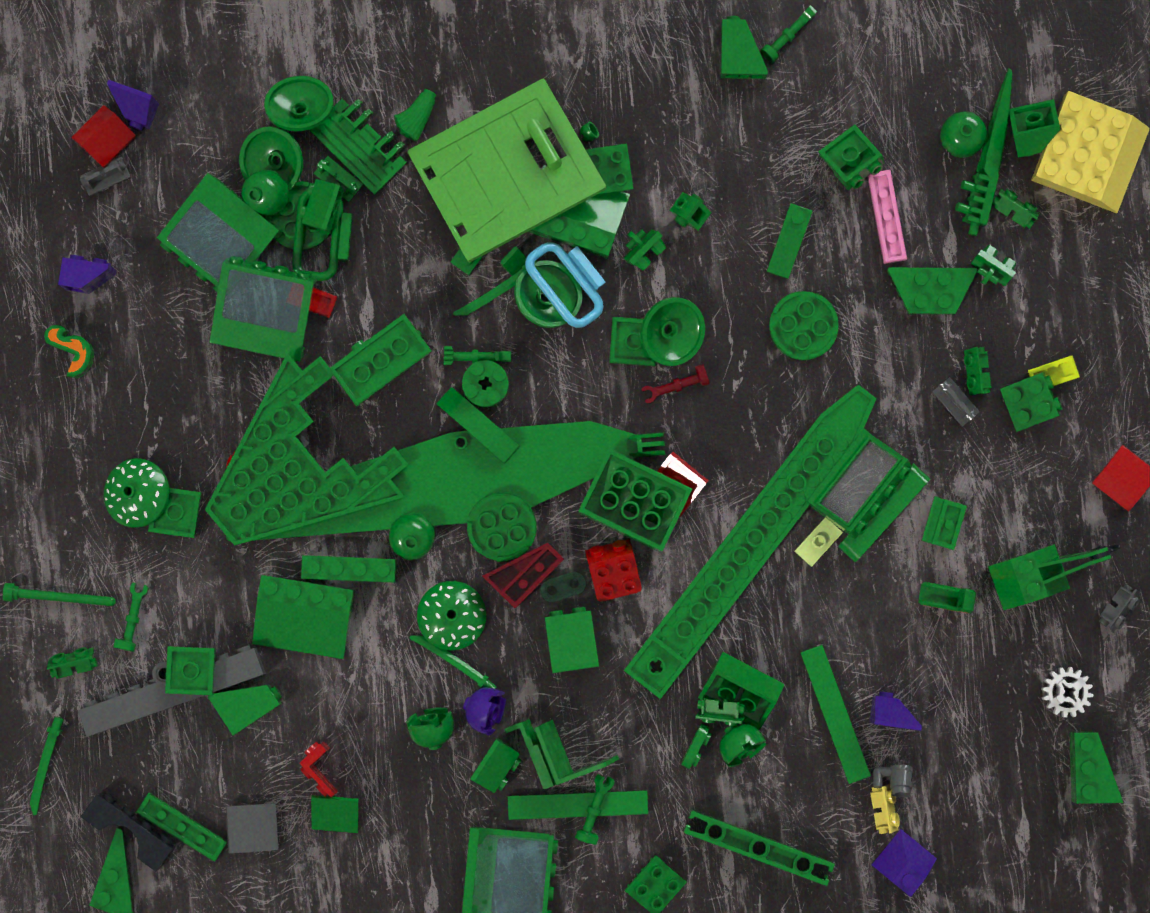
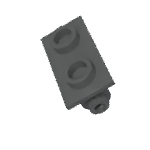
[80,157,131,196]
[932,377,980,427]
[1098,584,1140,633]

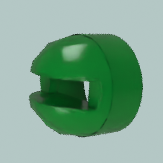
[579,121,599,142]

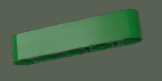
[838,463,930,562]

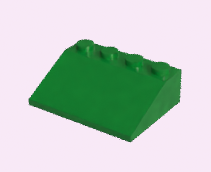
[528,165,630,259]
[578,449,692,553]
[252,575,355,659]

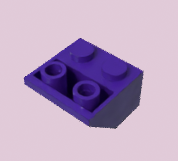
[58,255,117,294]

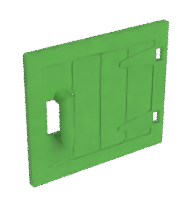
[408,79,607,262]

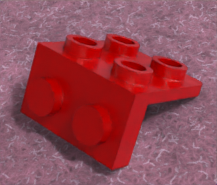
[585,539,642,602]
[300,742,338,798]

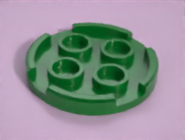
[266,181,332,250]
[769,291,838,360]
[467,492,537,562]

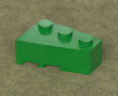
[1070,732,1123,804]

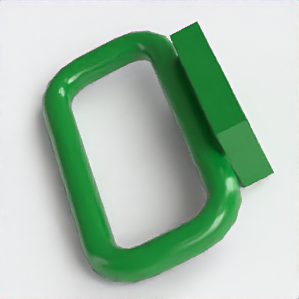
[292,190,352,281]

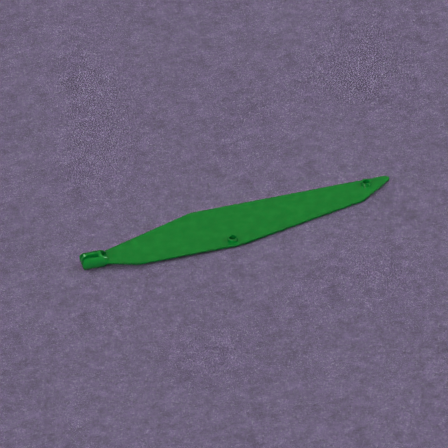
[226,421,666,542]

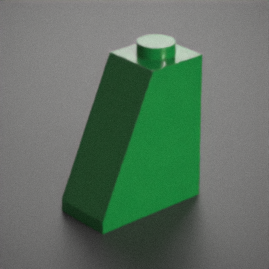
[720,16,768,79]
[208,685,282,736]

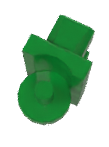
[623,229,666,270]
[971,245,1016,286]

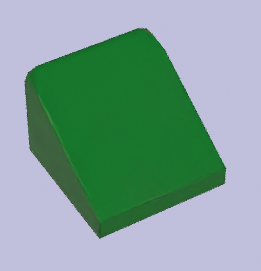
[500,247,526,276]

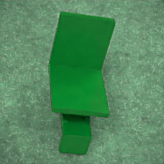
[504,719,619,789]

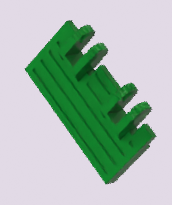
[310,99,407,196]

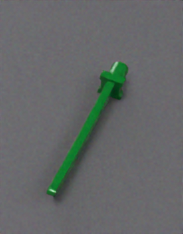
[453,260,538,316]
[410,635,497,689]
[30,716,64,816]

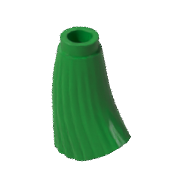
[394,89,436,141]

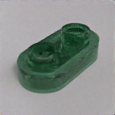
[540,572,586,602]

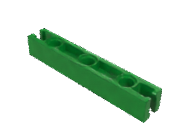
[683,809,835,886]

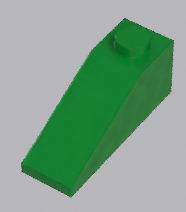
[766,203,812,279]

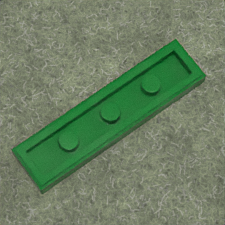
[136,792,228,862]

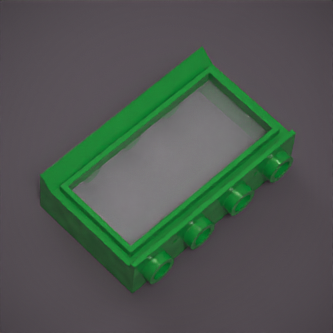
[807,428,912,539]

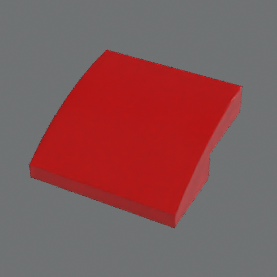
[1092,444,1150,512]

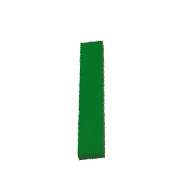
[800,645,871,784]
[508,790,648,820]

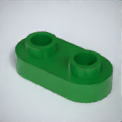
[681,723,712,769]

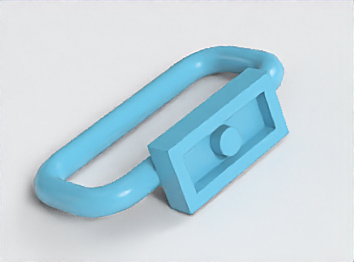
[525,242,605,328]

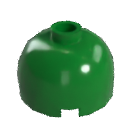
[940,111,987,158]
[241,170,289,216]
[389,512,435,560]
[406,707,454,750]
[719,724,766,768]

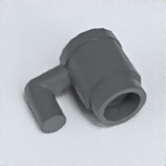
[873,765,913,798]

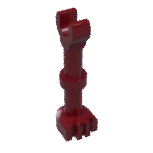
[641,364,710,404]

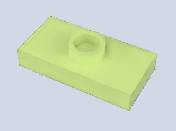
[794,518,843,567]

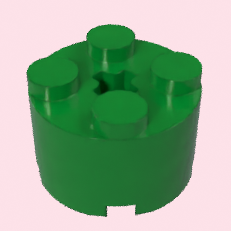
[462,360,509,409]

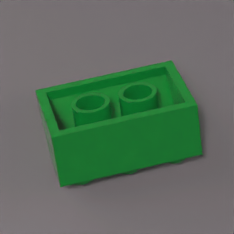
[698,652,784,730]

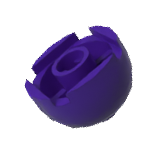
[463,687,506,735]

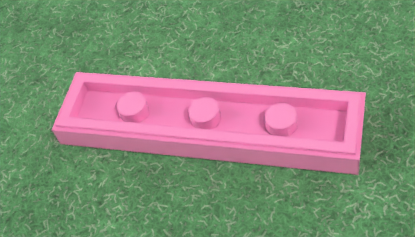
[867,170,907,264]

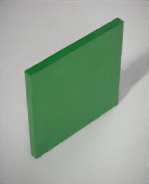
[311,795,359,833]

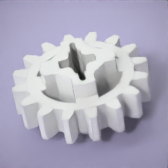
[1041,667,1093,717]

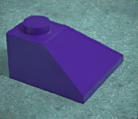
[107,80,159,131]
[869,691,922,731]
[871,829,937,897]

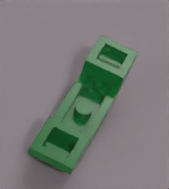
[437,387,520,464]

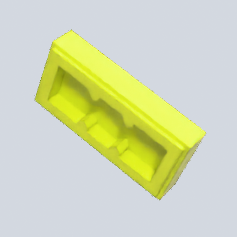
[1028,355,1080,386]

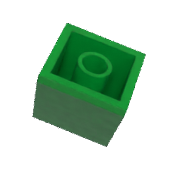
[545,607,599,673]

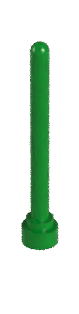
[3,583,116,606]

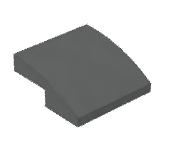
[226,803,278,853]

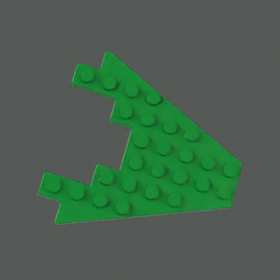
[205,354,409,546]

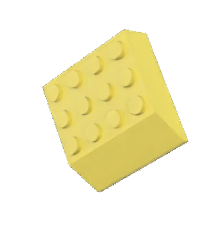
[1031,91,1150,213]

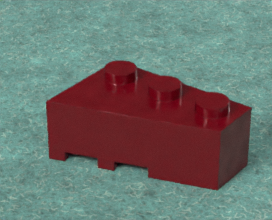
[482,543,564,609]

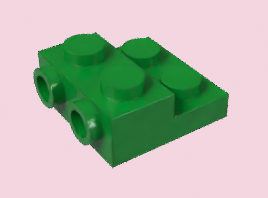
[818,124,885,190]
[1000,372,1063,432]

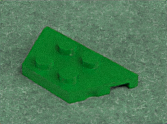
[887,267,977,315]

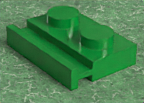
[921,496,967,550]

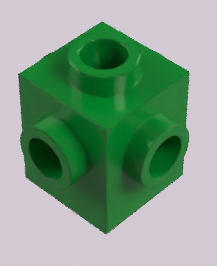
[669,192,712,231]

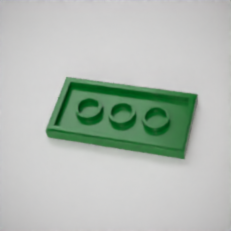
[329,314,432,407]

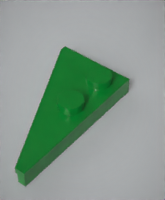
[89,827,134,913]

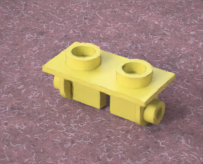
[870,784,900,834]

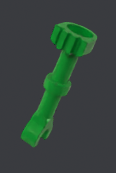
[760,5,817,65]
[444,346,511,365]
[113,583,149,652]
[575,774,614,845]

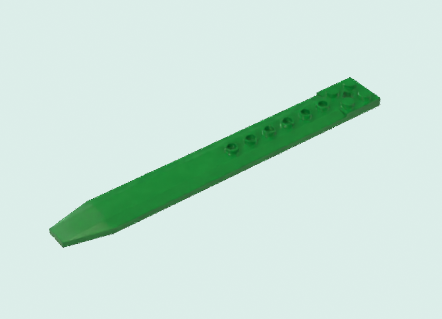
[623,385,877,699]

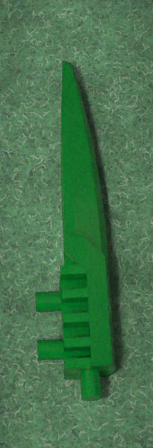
[955,68,1012,236]

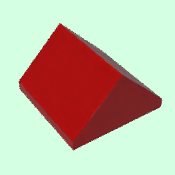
[71,105,136,168]

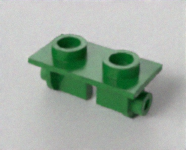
[313,156,363,202]
[992,188,1039,229]
[964,347,992,396]
[47,647,98,679]
[696,698,746,726]

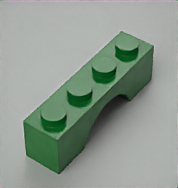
[301,555,397,583]

